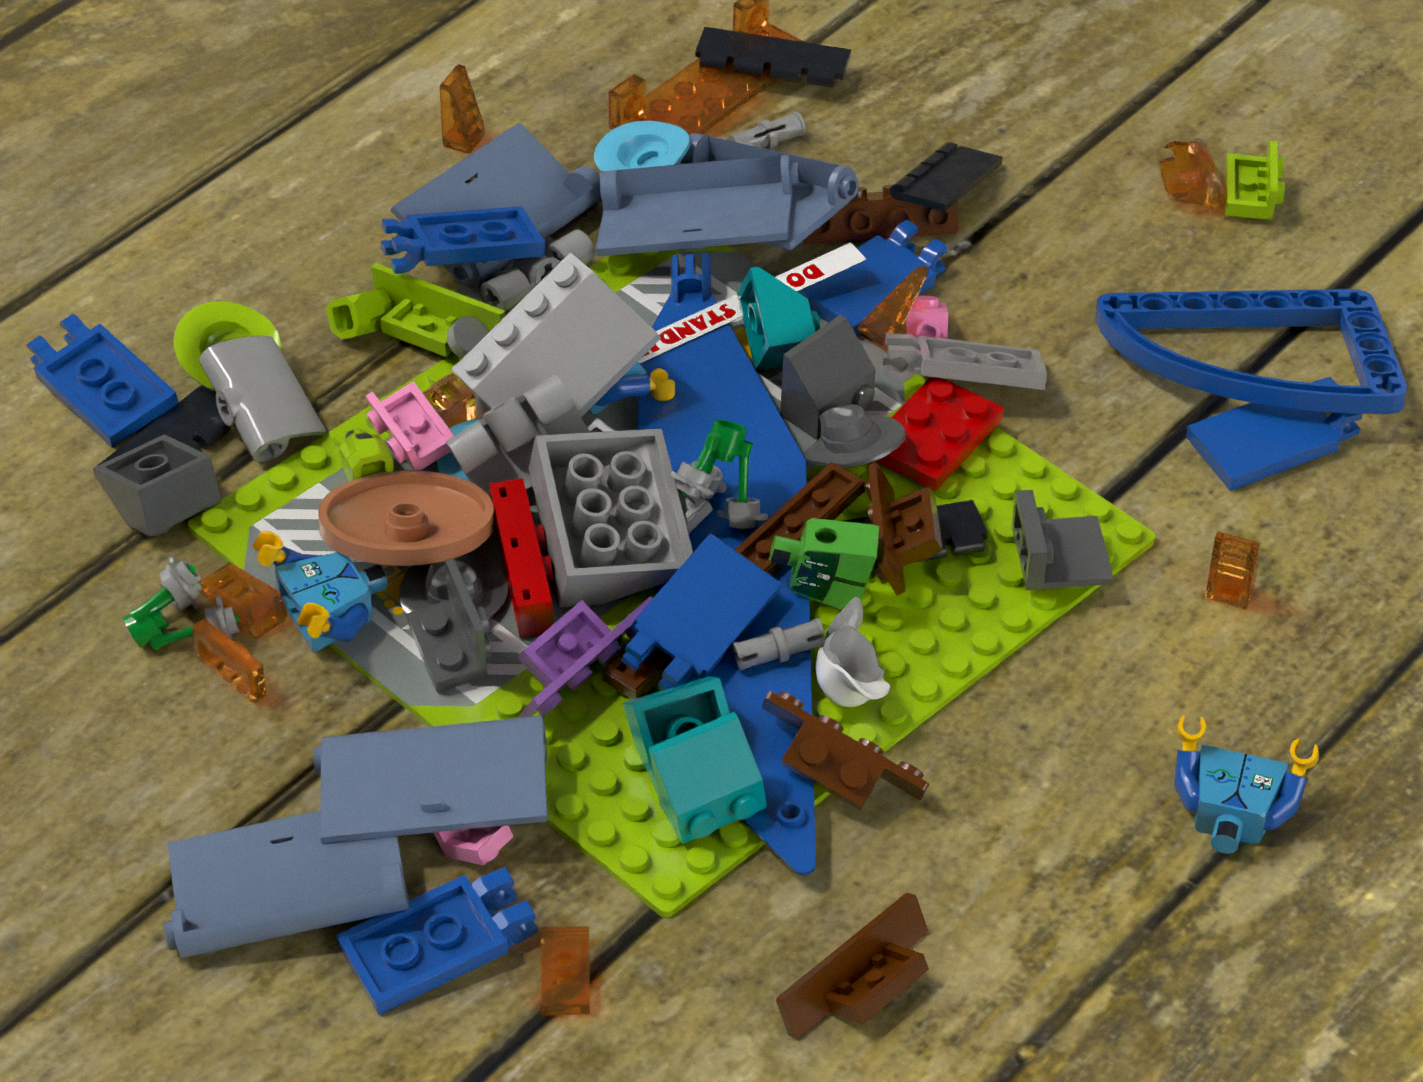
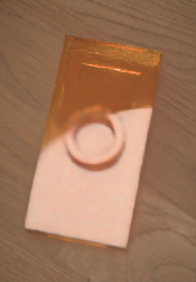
[193,618,267,704]
[541,926,590,1015]

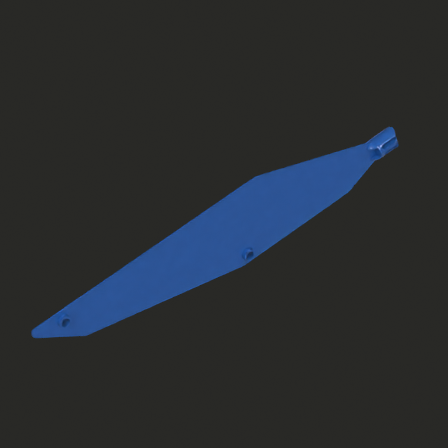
[638,253,816,876]

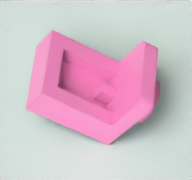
[905,296,948,339]
[433,825,514,866]

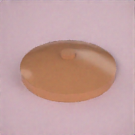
[318,471,494,566]

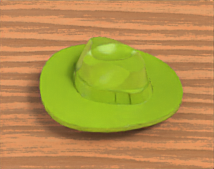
[173,301,281,391]

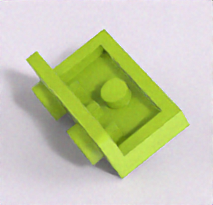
[1225,141,1285,220]

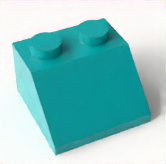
[737,266,820,371]
[623,676,730,794]
[649,711,767,844]

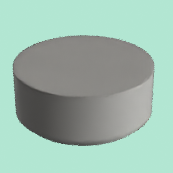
[447,316,489,358]

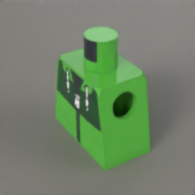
[769,518,879,610]

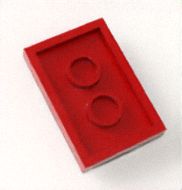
[876,377,1004,491]

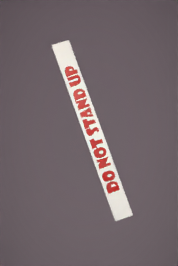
[638,243,866,363]

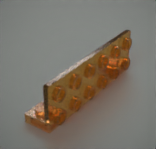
[608,0,804,135]

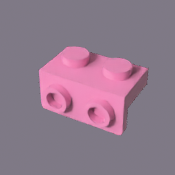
[365,381,454,471]

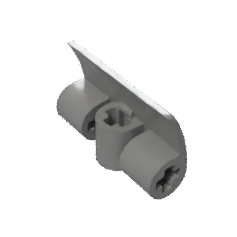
[457,230,595,313]
[199,336,326,463]
[446,374,591,497]

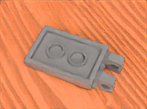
[882,333,1047,390]

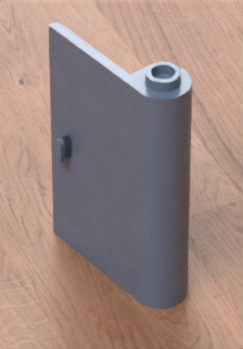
[390,122,601,288]
[681,133,859,250]
[595,155,801,256]
[313,716,548,843]
[164,810,409,958]

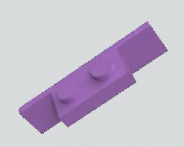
[517,596,653,718]

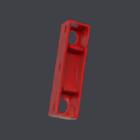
[489,478,554,638]

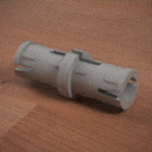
[727,111,806,150]
[732,618,826,671]

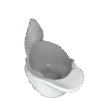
[816,597,890,707]

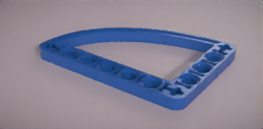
[1095,289,1407,414]

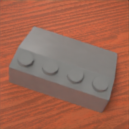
[451,252,661,417]
[529,428,693,607]

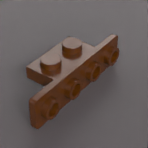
[802,184,959,244]
[865,461,943,596]
[762,691,930,811]
[776,893,929,1039]

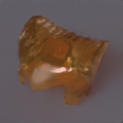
[1159,138,1225,209]

